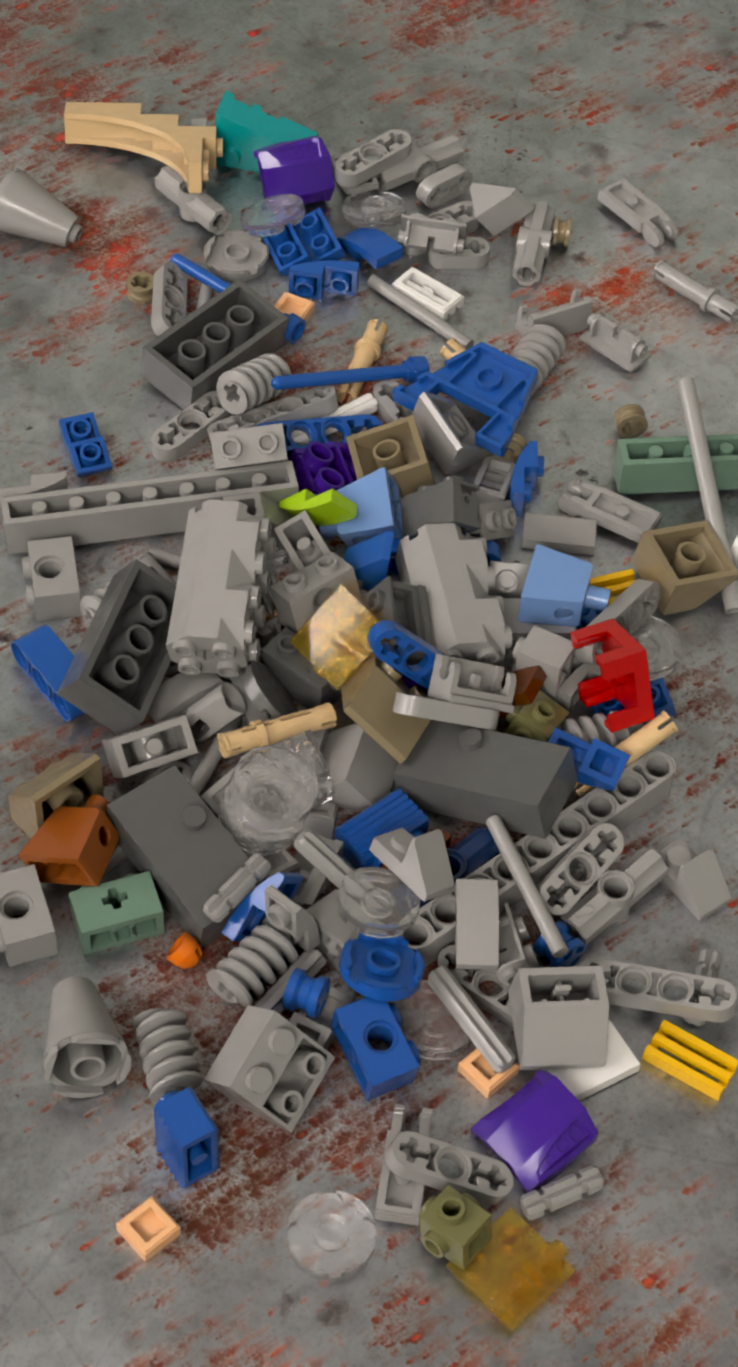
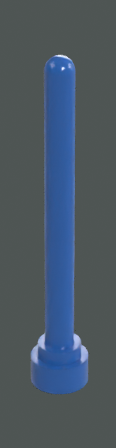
[170,253,306,344]
[271,356,430,390]

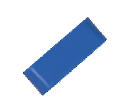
[11,625,85,722]

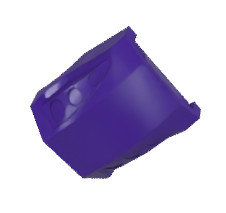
[253,136,335,215]
[288,441,357,495]
[471,1070,598,1194]

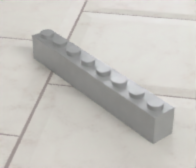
[0,461,299,554]

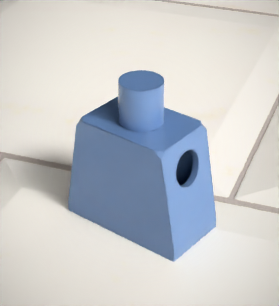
[319,467,403,547]
[518,544,611,627]

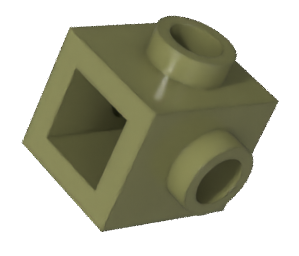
[504,690,570,742]
[419,1185,492,1270]

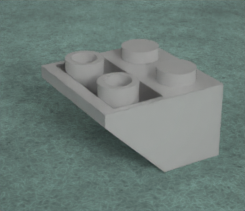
[508,966,609,1070]
[203,1005,335,1133]

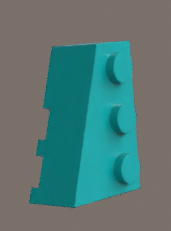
[216,91,318,172]

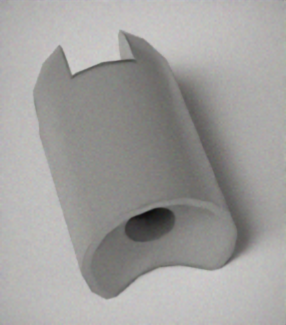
[181,682,247,742]

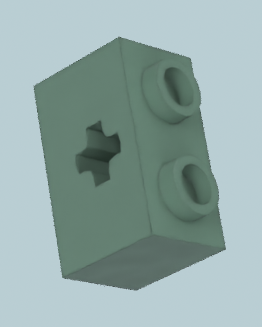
[68,871,165,955]

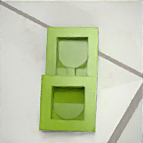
[279,488,357,526]

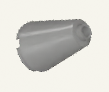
[0,168,84,248]
[43,976,132,1099]

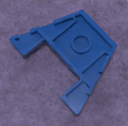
[392,342,538,457]

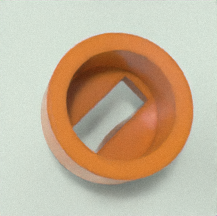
[166,931,203,969]

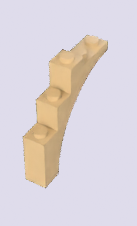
[64,102,223,193]

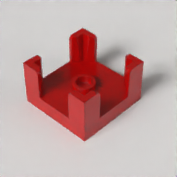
[570,618,655,733]

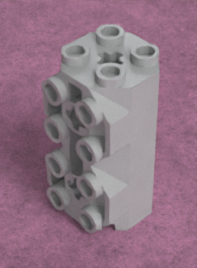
[166,499,276,678]
[395,523,512,668]

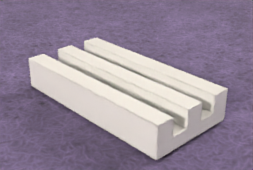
[392,267,464,321]

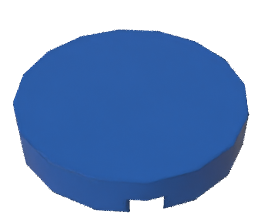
[338,931,426,1001]

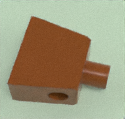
[18,794,119,887]

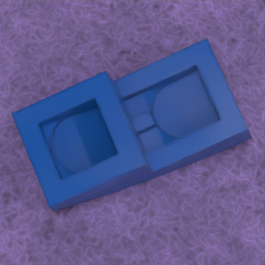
[337,226,403,270]
[548,727,631,791]
[221,872,304,941]

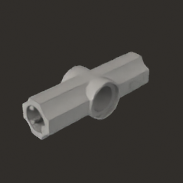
[376,134,464,193]
[155,166,233,236]
[512,201,555,286]
[559,847,669,945]

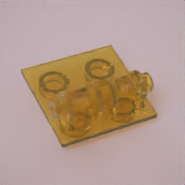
[289,584,386,691]
[446,1208,576,1332]

